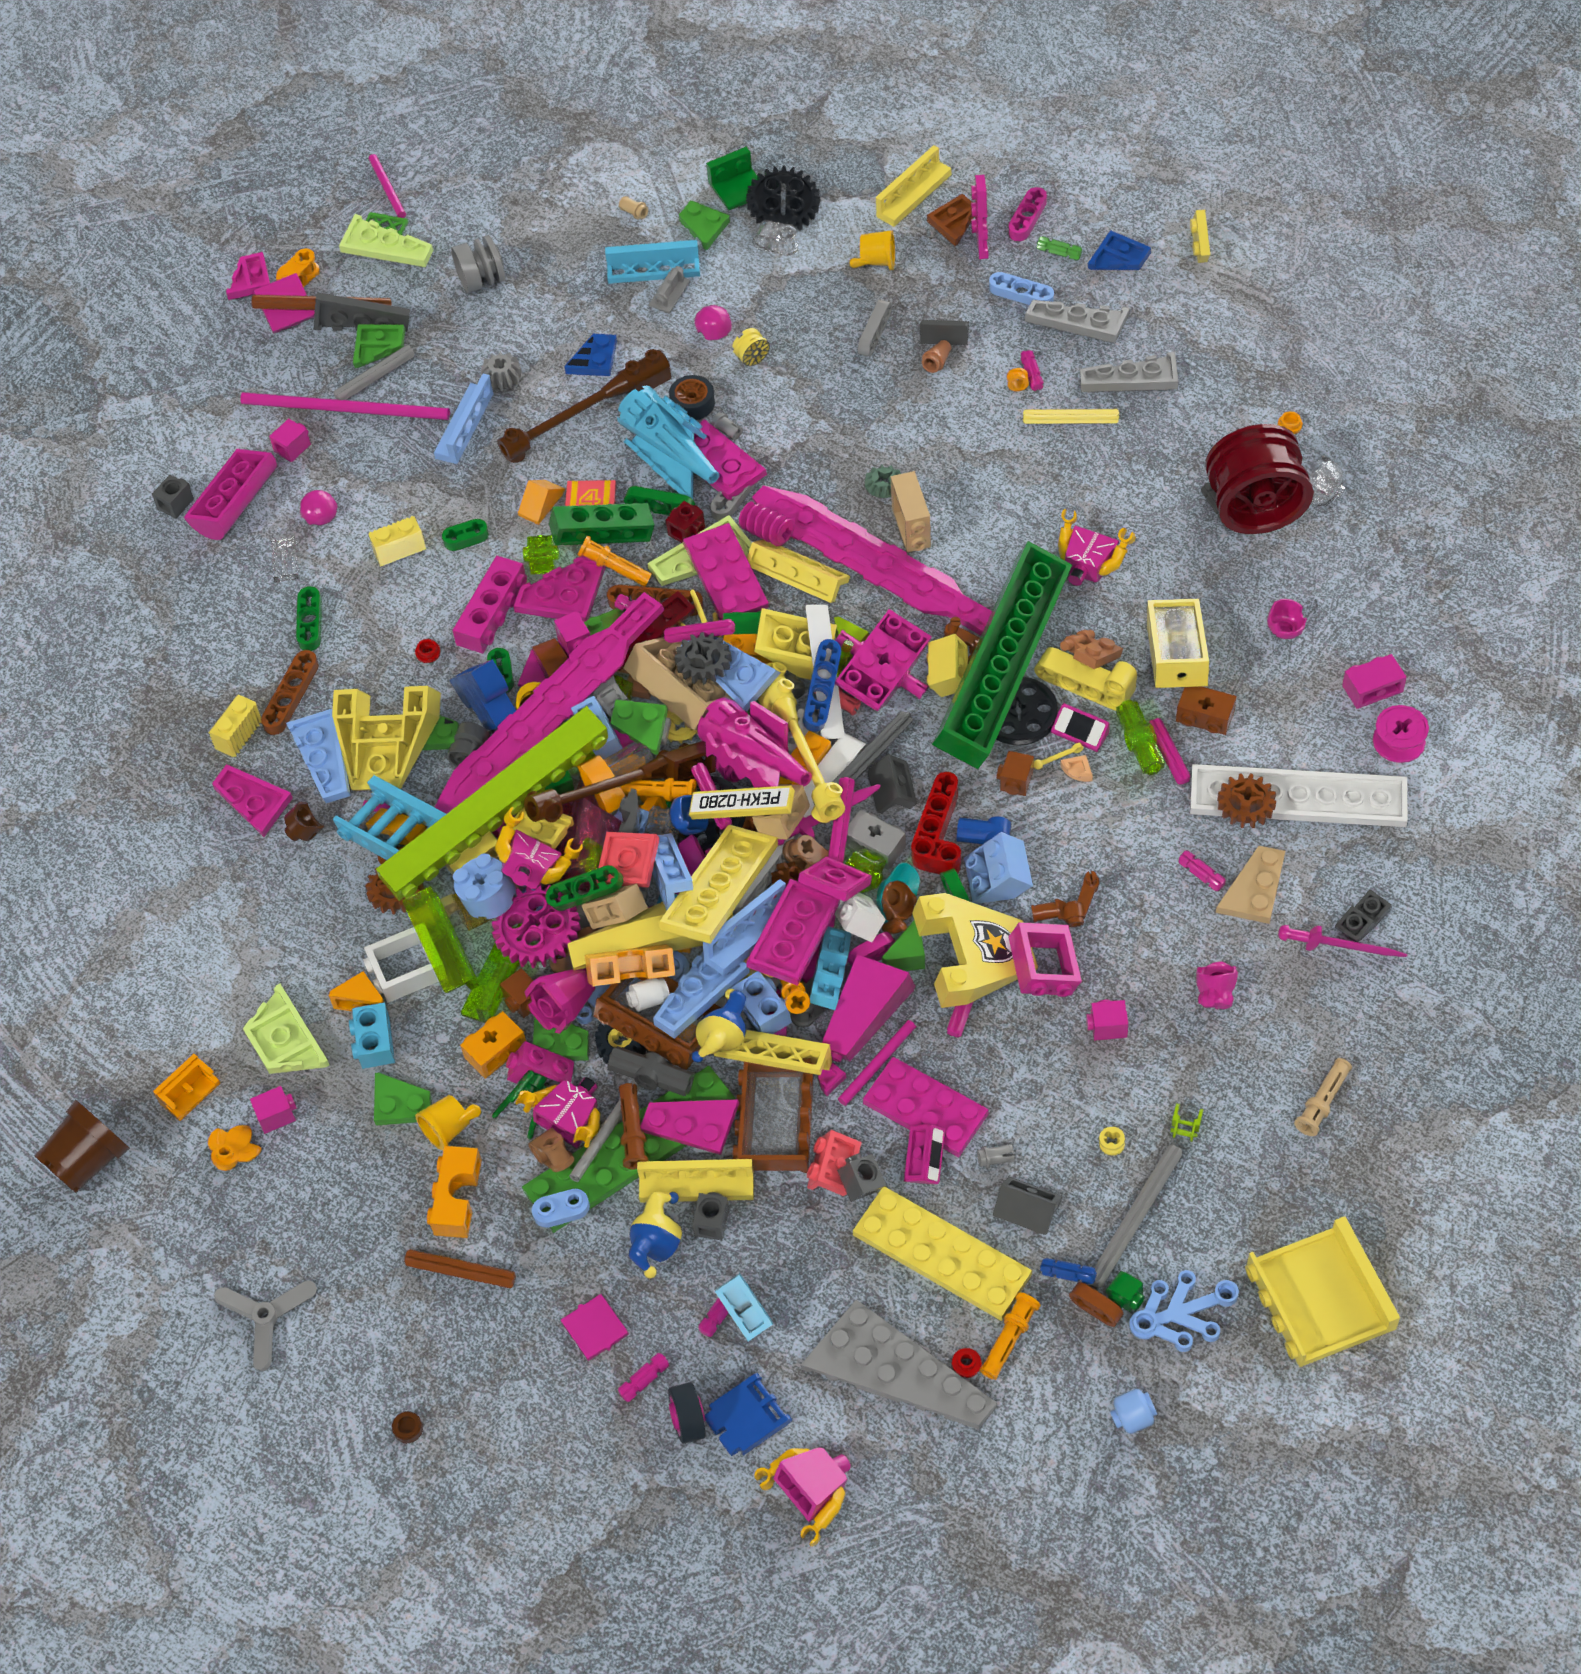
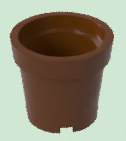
[34,1099,130,1193]

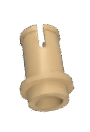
[619,196,648,220]

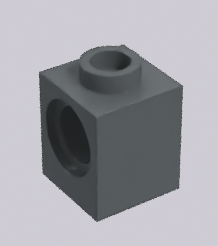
[152,474,194,518]
[837,1153,886,1202]
[692,1192,729,1241]

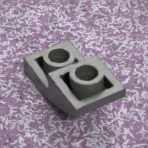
[619,788,641,833]
[1335,889,1392,942]

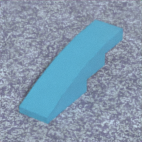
[809,926,852,1010]

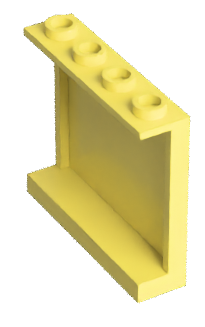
[1245,1216,1400,1368]

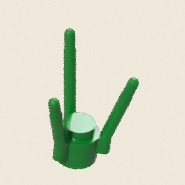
[492,1070,547,1139]

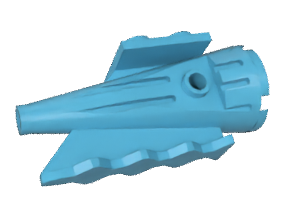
[617,386,719,499]

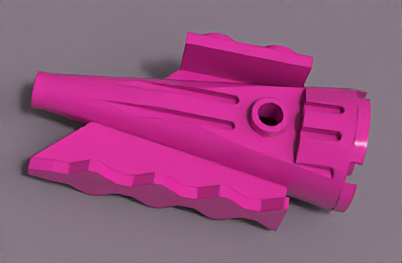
[698,697,812,788]

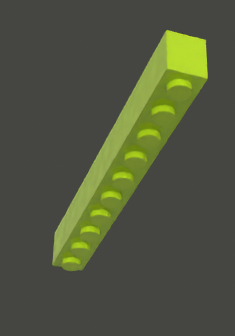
[376,706,608,901]

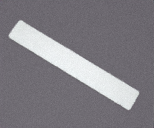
[806,605,845,739]

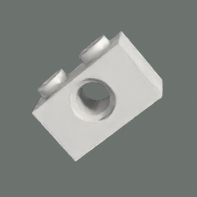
[835,893,886,943]

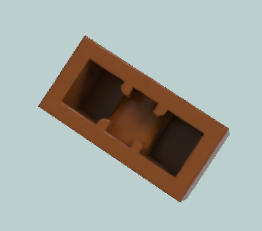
[1176,686,1237,735]

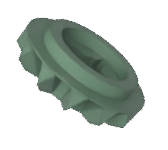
[865,464,901,498]

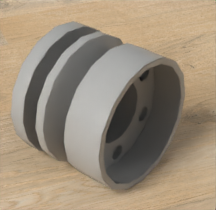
[451,235,505,293]

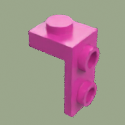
[506,1041,574,1084]

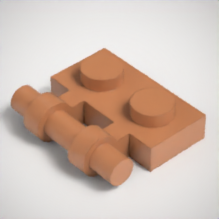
[1060,629,1123,669]

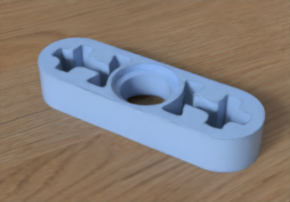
[989,272,1054,305]

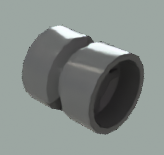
[446,722,490,767]

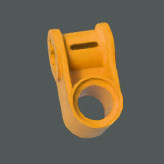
[276,248,320,288]

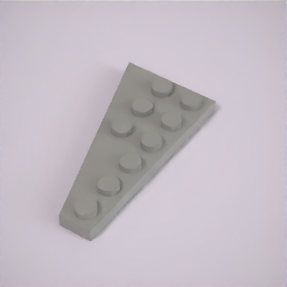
[801,1300,997,1430]

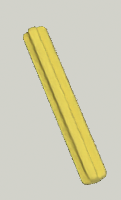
[1023,409,1119,424]

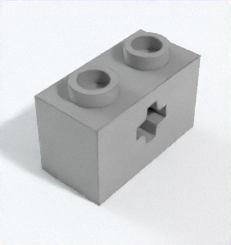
[846,809,906,870]

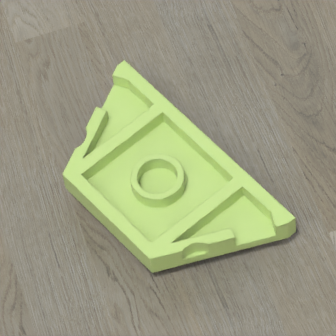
[243,984,330,1074]

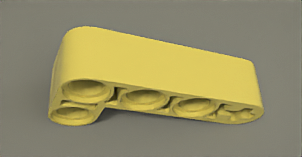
[1034,647,1137,711]

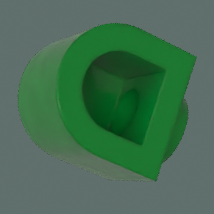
[1105,1271,1145,1312]

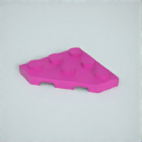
[513,556,606,622]

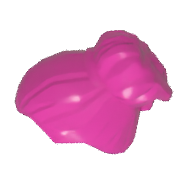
[1196,961,1238,1010]

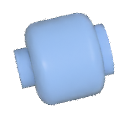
[1110,1389,1158,1434]

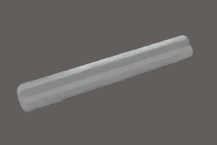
[333,345,415,400]

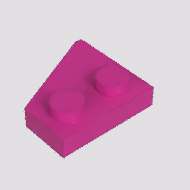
[226,252,270,300]

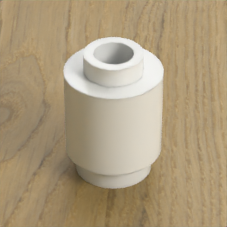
[626,978,670,1012]

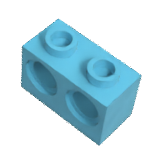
[349,1002,395,1069]
[715,1273,773,1341]

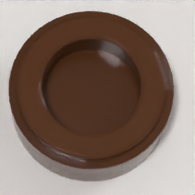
[392,1411,423,1443]

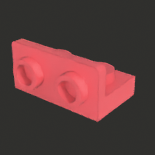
[807,1130,861,1196]

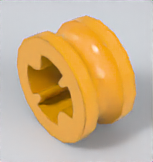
[1006,368,1029,391]

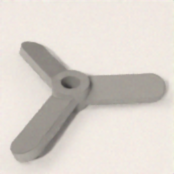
[214,1281,317,1372]

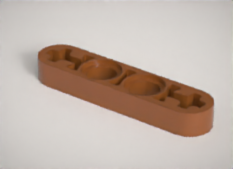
[607,585,704,616]
[261,650,319,735]

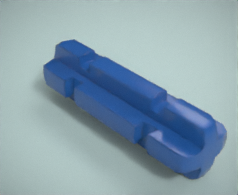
[1040,1258,1097,1285]

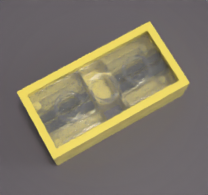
[1147,599,1209,688]

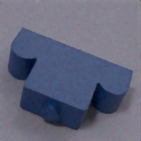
[449,659,516,731]

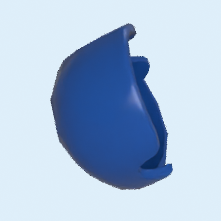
[669,795,708,835]

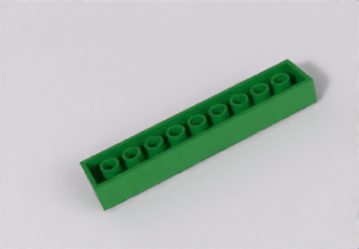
[932,541,1072,769]

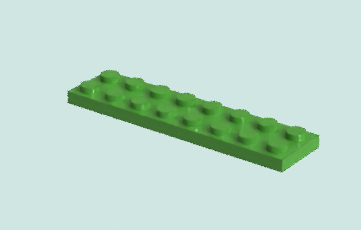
[522,1065,740,1233]

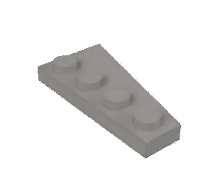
[1025,300,1130,343]
[1080,351,1178,392]

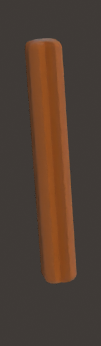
[404,1249,516,1288]

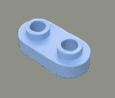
[532,1189,590,1228]

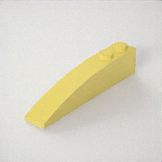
[567,898,736,970]

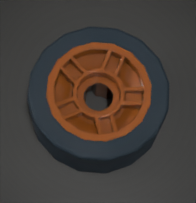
[669,375,715,420]

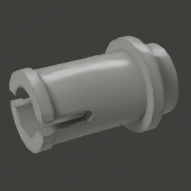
[711,412,743,441]
[977,1144,1015,1169]

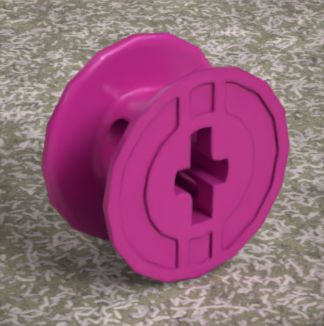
[1372,705,1429,763]

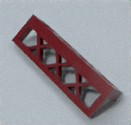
[618,591,695,671]

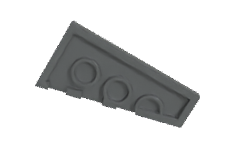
[313,292,410,332]

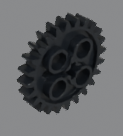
[746,165,820,233]

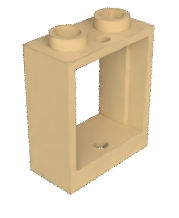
[891,471,931,553]

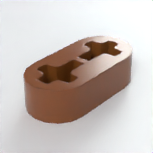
[1069,1282,1124,1327]

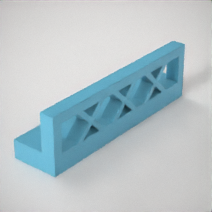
[605,240,700,284]

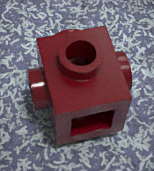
[666,501,705,543]

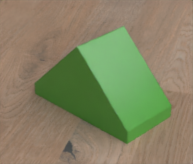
[882,921,925,971]

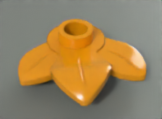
[208,1125,262,1171]

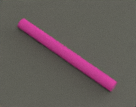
[368,154,406,218]
[838,1020,916,1106]

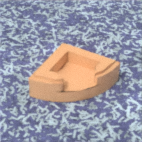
[1060,755,1093,782]

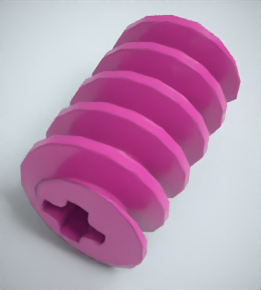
[739,501,795,546]

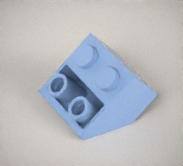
[964,832,1033,904]

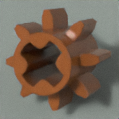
[771,861,803,886]

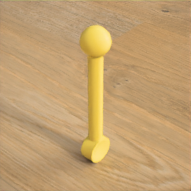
[1034,743,1083,770]

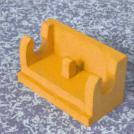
[153,1054,220,1121]

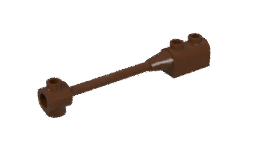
[497,349,672,463]
[524,741,716,823]

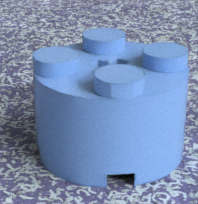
[453,853,516,919]

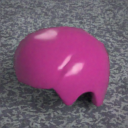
[694,305,732,340]
[300,490,337,526]
[1267,599,1307,639]

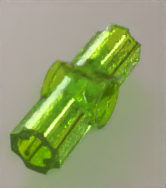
[1116,700,1165,776]

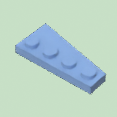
[681,636,781,711]
[286,708,351,804]
[653,944,750,1039]

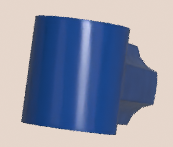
[957,816,1012,844]

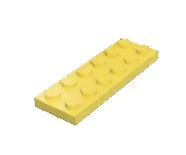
[659,825,778,944]
[853,1187,1032,1321]

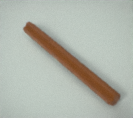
[252,295,392,310]

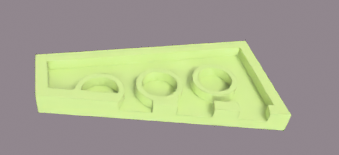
[339,214,433,267]
[648,515,752,586]

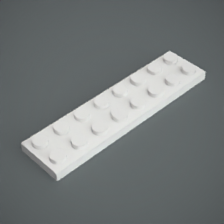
[1190,764,1408,827]

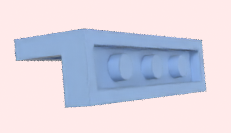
[434,374,493,464]
[652,833,693,910]
[703,879,786,976]

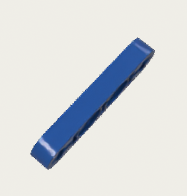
[802,639,841,732]

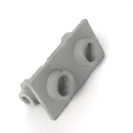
[649,266,690,314]

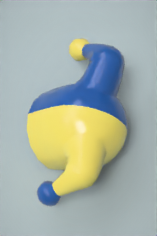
[692,989,746,1063]
[629,1191,682,1278]

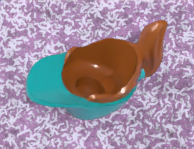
[876,863,920,934]

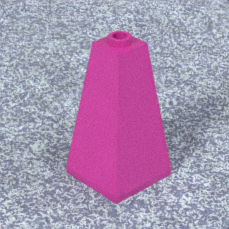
[822,954,915,1062]

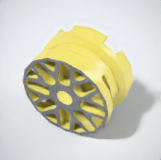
[732,328,770,366]

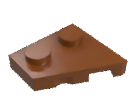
[927,193,975,246]

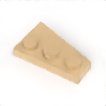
[1216,846,1285,924]

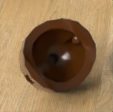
[284,801,324,841]

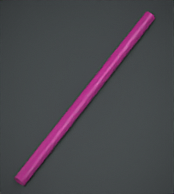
[240,392,450,420]

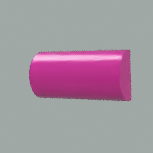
[184,449,277,540]

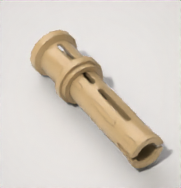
[1294,1058,1352,1137]

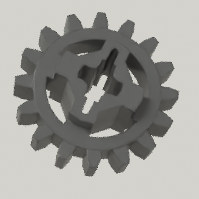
[675,632,732,685]

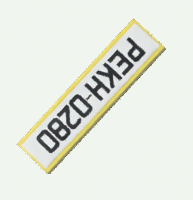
[689,785,795,820]

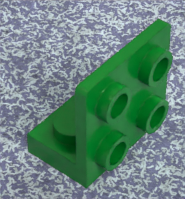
[706,146,757,210]

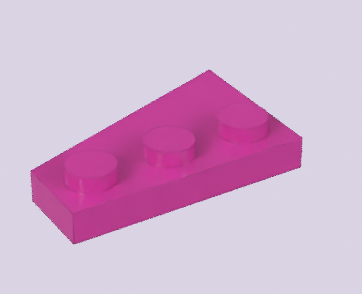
[971,175,988,259]
[212,764,293,837]
[641,1099,739,1155]

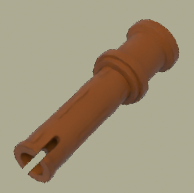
[619,1083,648,1169]

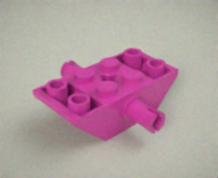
[835,609,932,712]

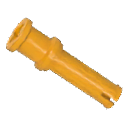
[577,535,652,587]
[620,778,697,802]
[779,979,810,1014]
[979,1292,1041,1380]

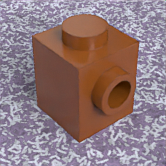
[996,750,1034,796]
[500,968,533,1018]

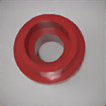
[415,639,441,663]
[952,1348,982,1378]

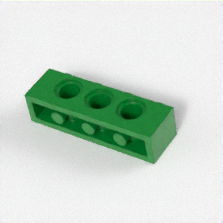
[549,503,655,546]

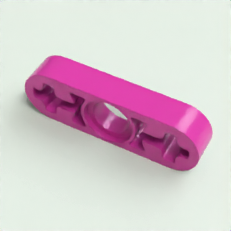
[1008,187,1047,241]

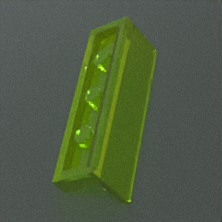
[403,886,480,993]
[461,923,522,1023]

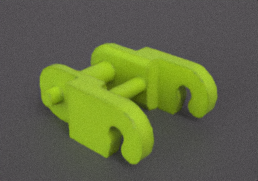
[1170,1103,1204,1142]

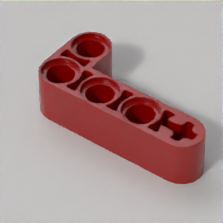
[911,771,961,875]

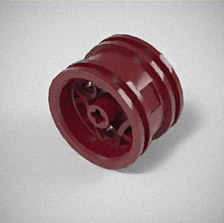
[1205,424,1314,534]

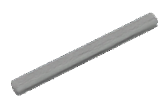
[1091,1144,1182,1288]

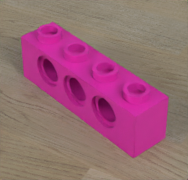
[452,555,527,654]

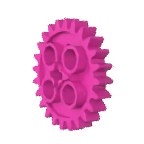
[492,885,581,969]

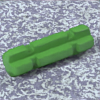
[1037,236,1082,260]

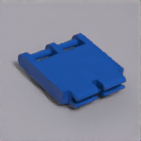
[704,1373,792,1456]

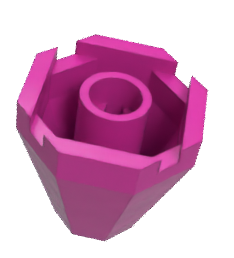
[525,969,595,1034]

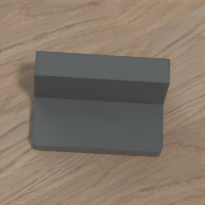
[920,320,969,345]
[867,754,917,814]
[993,1176,1062,1235]

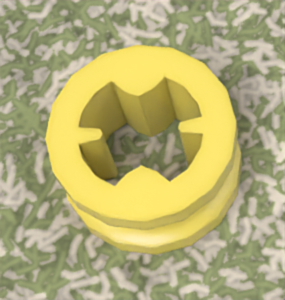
[1099,1127,1125,1156]

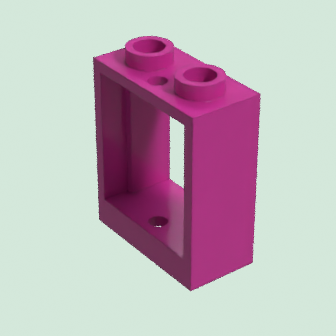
[1008,922,1082,997]

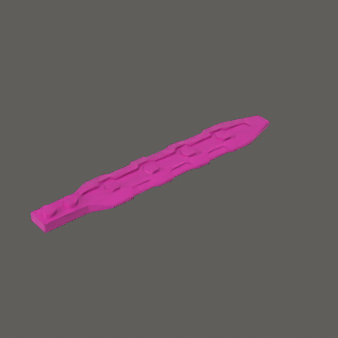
[752,485,992,636]
[435,592,664,814]

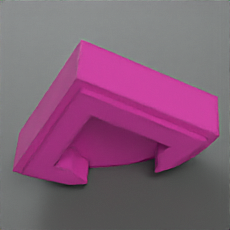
[818,1062,846,1096]

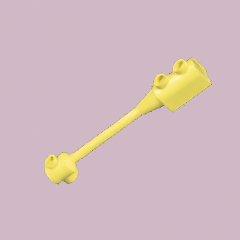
[758,662,845,823]

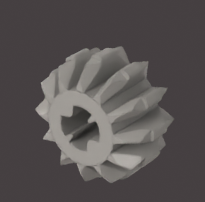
[481,351,522,392]

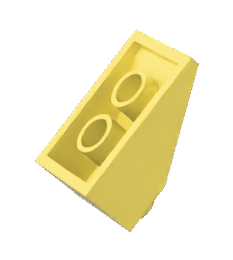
[754,608,837,680]

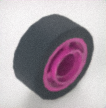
[668,1382,706,1444]

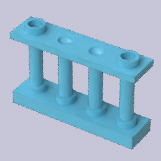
[333,775,446,860]

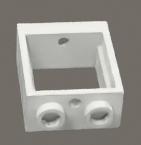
[363,922,448,1003]

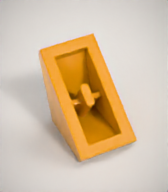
[518,479,566,525]
[329,971,384,1011]

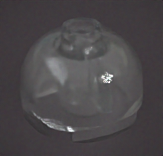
[1308,455,1346,506]

